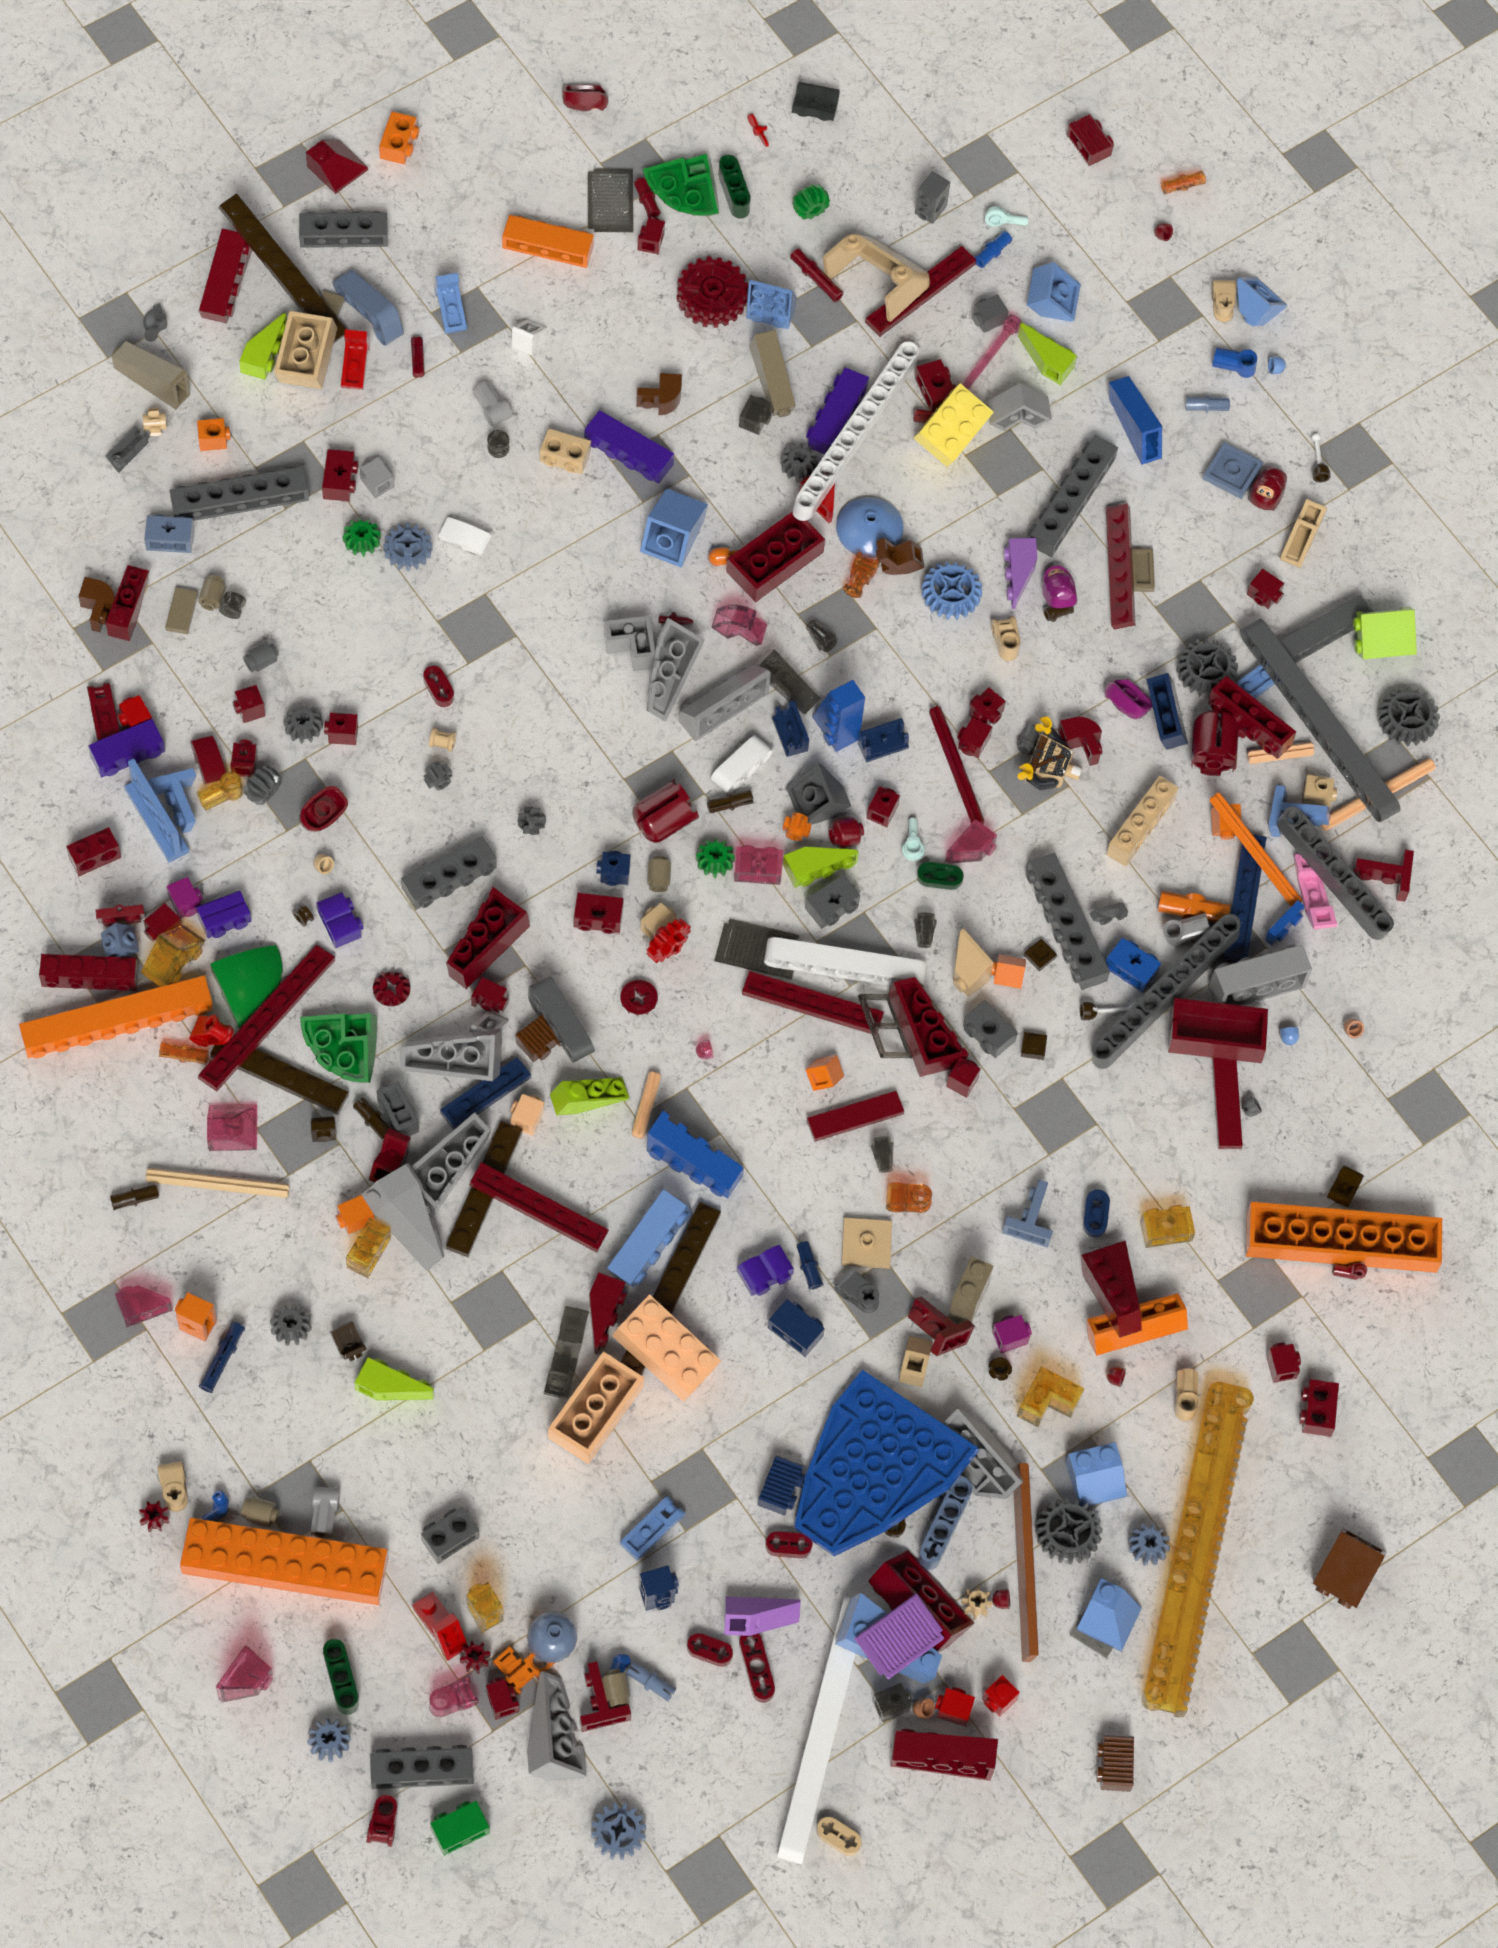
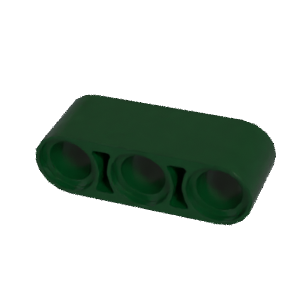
[718,155,751,219]
[323,1639,359,1715]

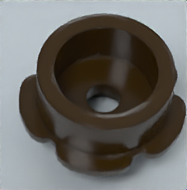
[988,1357,1012,1381]

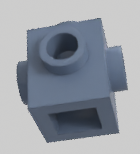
[101,923,139,958]

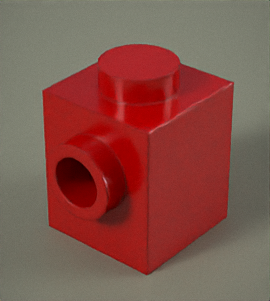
[117,695,152,729]
[982,1675,1020,1717]
[935,1687,975,1727]

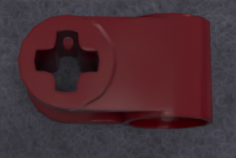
[366,1795,398,1847]

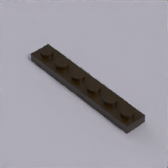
[210,1043,349,1115]
[446,1121,523,1258]

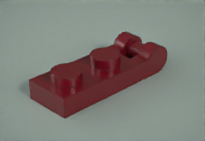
[87,682,119,741]

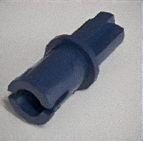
[796,1241,824,1290]

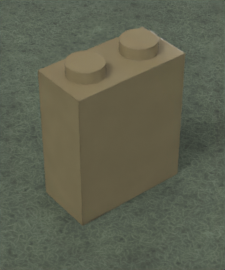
[948,1256,994,1323]

